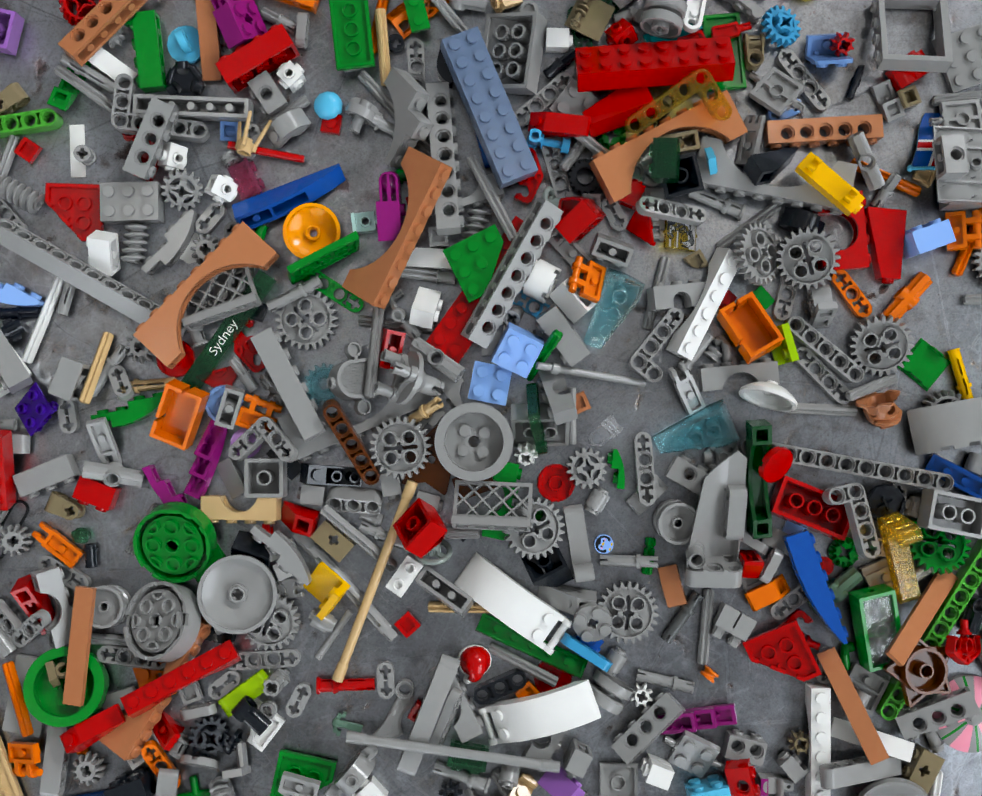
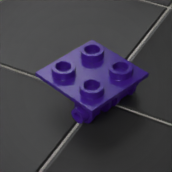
[15,382,59,436]

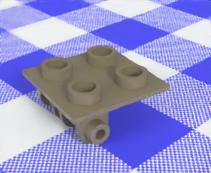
[564,0,616,42]

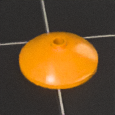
[283,203,341,259]

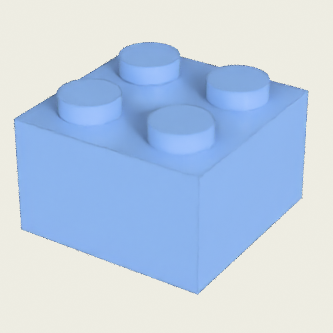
[903,218,956,259]
[491,322,544,378]
[468,361,512,406]

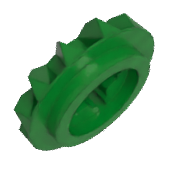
[596,127,626,150]
[828,537,859,568]

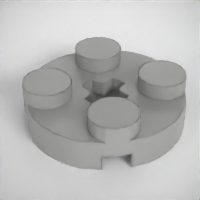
[573,602,612,642]

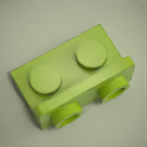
[771,323,800,365]

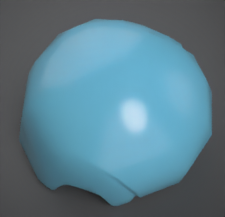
[314,91,343,120]

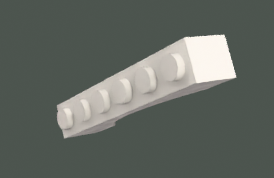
[666,247,739,361]
[805,683,831,796]

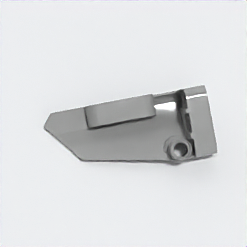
[685,450,748,588]

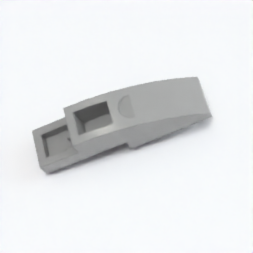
[141,209,199,275]
[250,524,312,586]

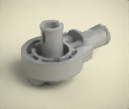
[344,97,395,136]

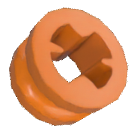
[700,665,719,683]

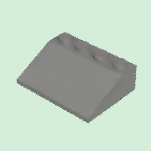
[483,11,547,95]

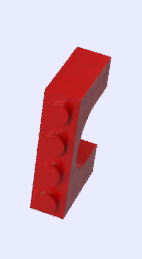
[813,190,871,271]

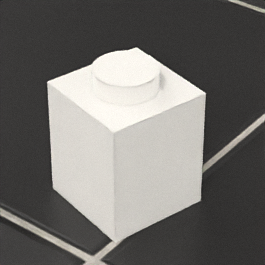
[545,28,573,53]

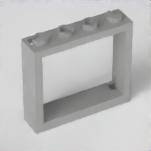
[870,0,953,73]

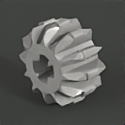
[191,234,219,264]
[125,333,156,364]
[0,524,33,557]
[71,751,107,786]
[209,776,235,796]

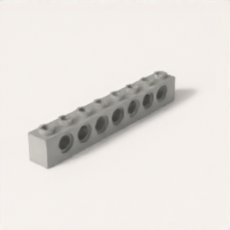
[425,82,464,236]
[460,197,563,349]

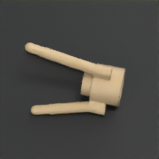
[235,110,272,156]

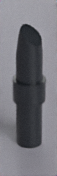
[846,65,865,100]

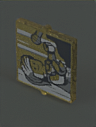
[663,220,698,252]

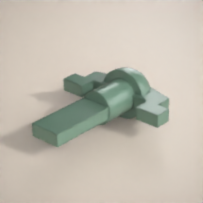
[332,711,363,737]

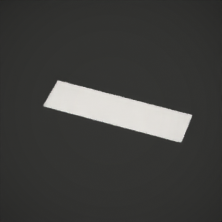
[69,124,86,178]

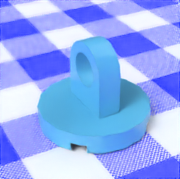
[167,25,201,64]

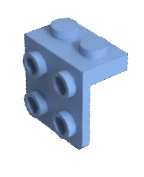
[805,33,853,68]

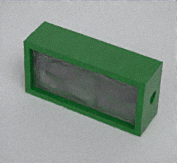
[848,583,901,673]

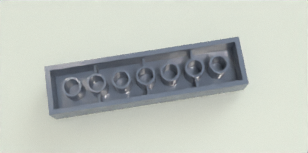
[440,26,538,189]

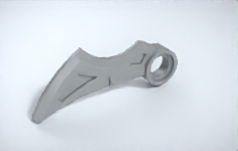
[372,678,415,738]

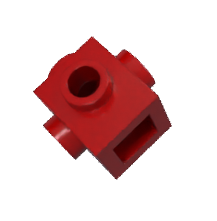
[604,18,639,45]

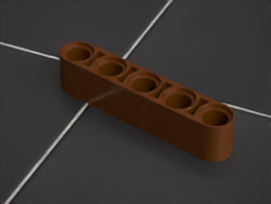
[322,399,380,485]

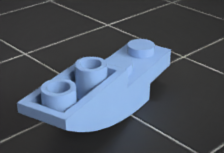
[0,282,44,307]

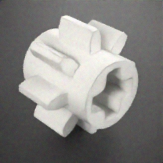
[514,441,539,466]
[630,682,653,707]

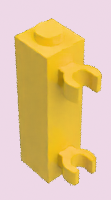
[795,152,865,216]

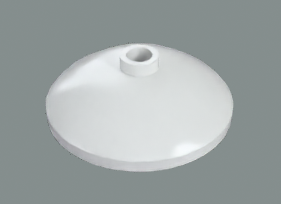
[739,380,798,412]

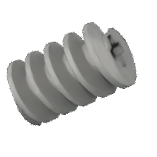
[0,176,45,214]
[459,209,491,242]
[120,223,150,265]

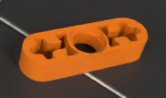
[830,270,872,318]
[141,740,181,787]

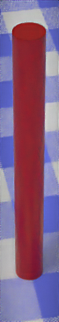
[227,141,305,163]

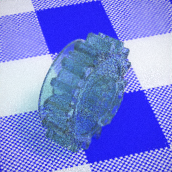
[304,363,336,404]

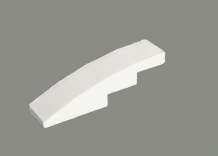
[406,247,452,270]
[831,717,915,762]

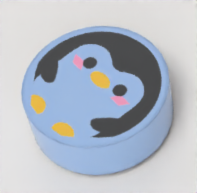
[594,534,614,554]

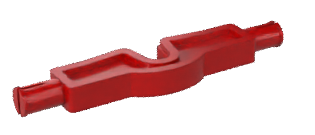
[677,21,752,40]

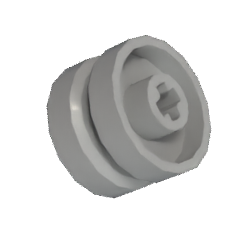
[640,0,688,39]
[653,499,696,545]
[93,584,132,629]
[590,668,634,716]

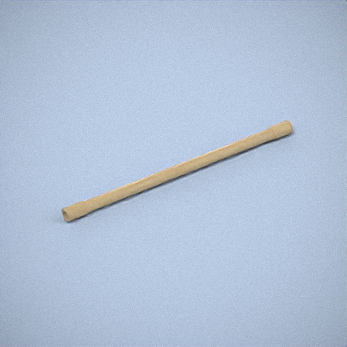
[332,479,418,683]

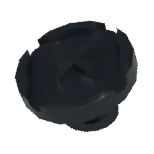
[867,484,906,523]

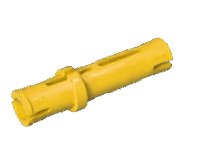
[947,348,973,399]

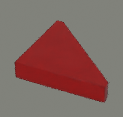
[625,203,656,246]
[195,363,245,388]

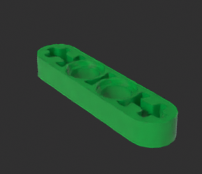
[302,271,364,313]

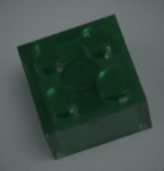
[649,138,680,183]

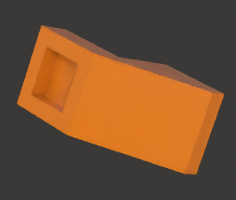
[744,574,791,612]

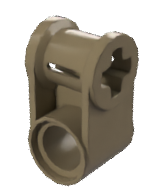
[742,33,765,73]
[0,82,31,116]
[44,491,86,520]

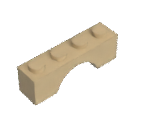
[201,495,282,524]

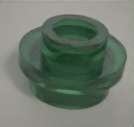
[71,528,91,544]

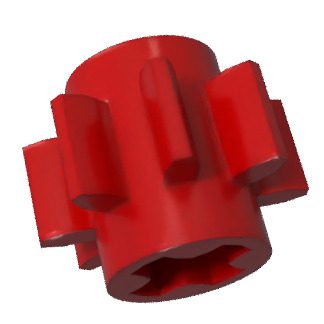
[829,31,855,57]

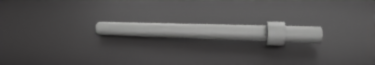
[535,362,646,387]

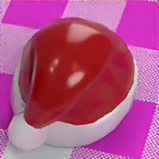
[457,644,492,684]

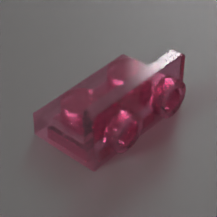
[228,157,266,201]

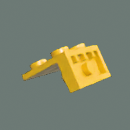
[303,561,351,621]

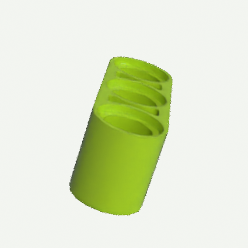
[217,669,269,717]

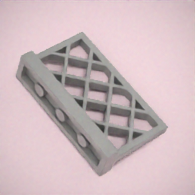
[173,267,262,331]
[451,480,533,532]

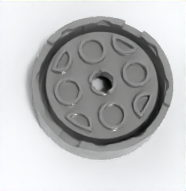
[434,402,513,481]
[123,581,201,663]

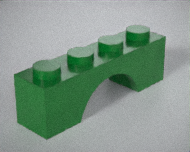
[481,462,522,540]

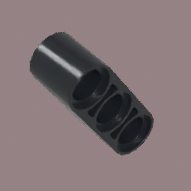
[473,668,526,705]

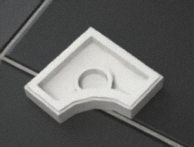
[247,698,286,752]

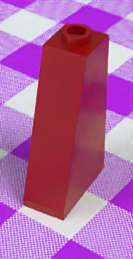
[582,87,656,138]
[864,207,907,284]

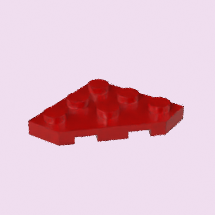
[45,183,104,242]
[742,619,822,682]

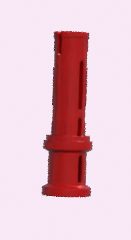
[316,677,375,695]

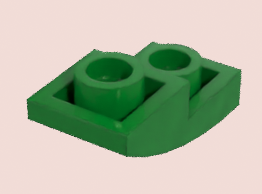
[607,449,625,489]

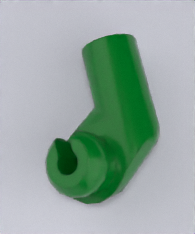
[840,641,855,671]

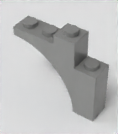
[384,67,433,169]

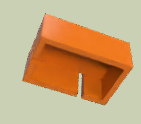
[716,291,785,364]
[149,379,210,451]

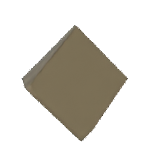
[897,84,922,109]

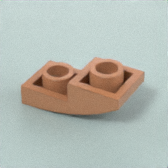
[658,564,687,608]

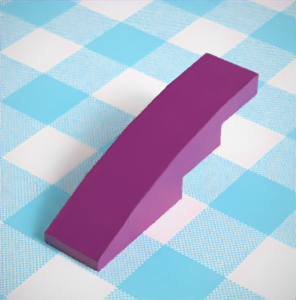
[183,420,228,500]
[142,465,189,504]
[657,703,738,735]

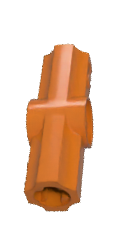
[880,271,933,321]

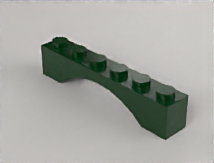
[746,419,772,539]

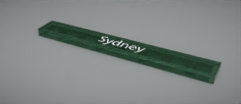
[181,270,277,389]

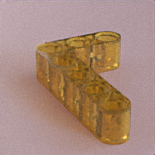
[624,69,732,133]
[877,511,923,604]

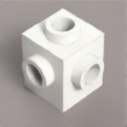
[276,60,307,93]
[157,142,188,173]
[204,174,238,204]

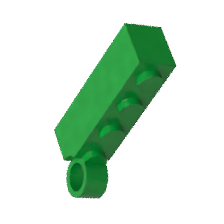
[124,10,167,94]

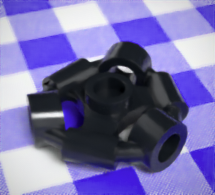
[165,61,205,96]

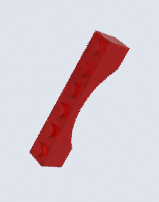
[120,640,242,718]

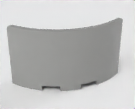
[907,397,982,456]

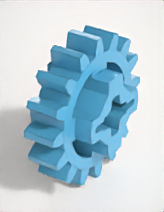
[760,5,801,48]

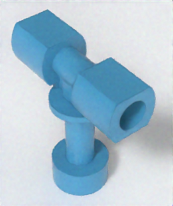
[526,128,571,154]

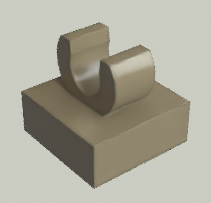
[45,661,66,688]

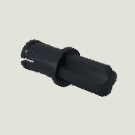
[543,49,575,81]
[0,306,40,321]

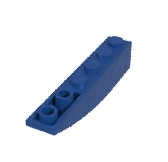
[232,163,346,229]
[782,529,849,644]

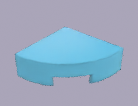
[704,147,718,175]

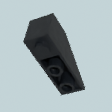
[743,147,798,186]
[299,463,362,487]

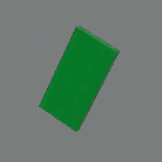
[329,0,375,71]
[701,12,747,93]
[286,231,359,285]

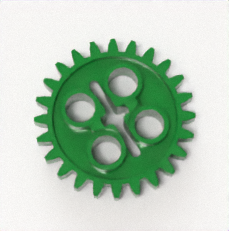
[905,518,971,575]

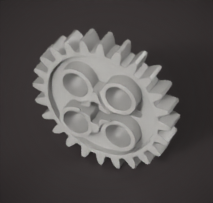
[733,222,780,285]
[776,226,841,290]
[275,290,338,351]
[849,314,915,377]
[369,416,433,479]
[502,497,565,560]
[597,581,659,644]
[244,591,301,651]

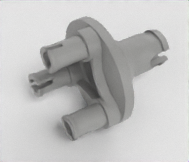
[372,349,444,405]

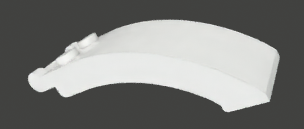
[454,552,573,655]
[477,679,601,746]

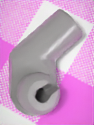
[713,335,732,362]

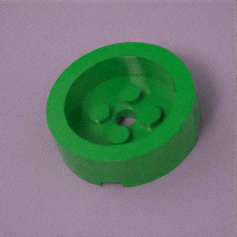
[133,502,217,583]
[23,646,109,727]

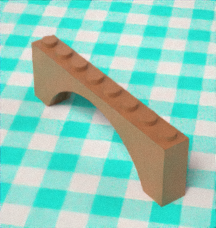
[589,90,748,205]
[342,146,453,309]
[133,221,280,369]
[99,615,212,761]

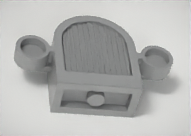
[327,342,379,416]
[323,745,378,796]

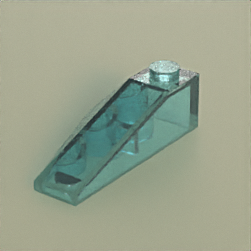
[584,268,645,349]
[652,399,740,453]

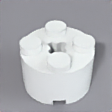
[522,259,562,304]

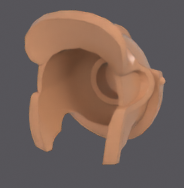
[855,390,902,429]

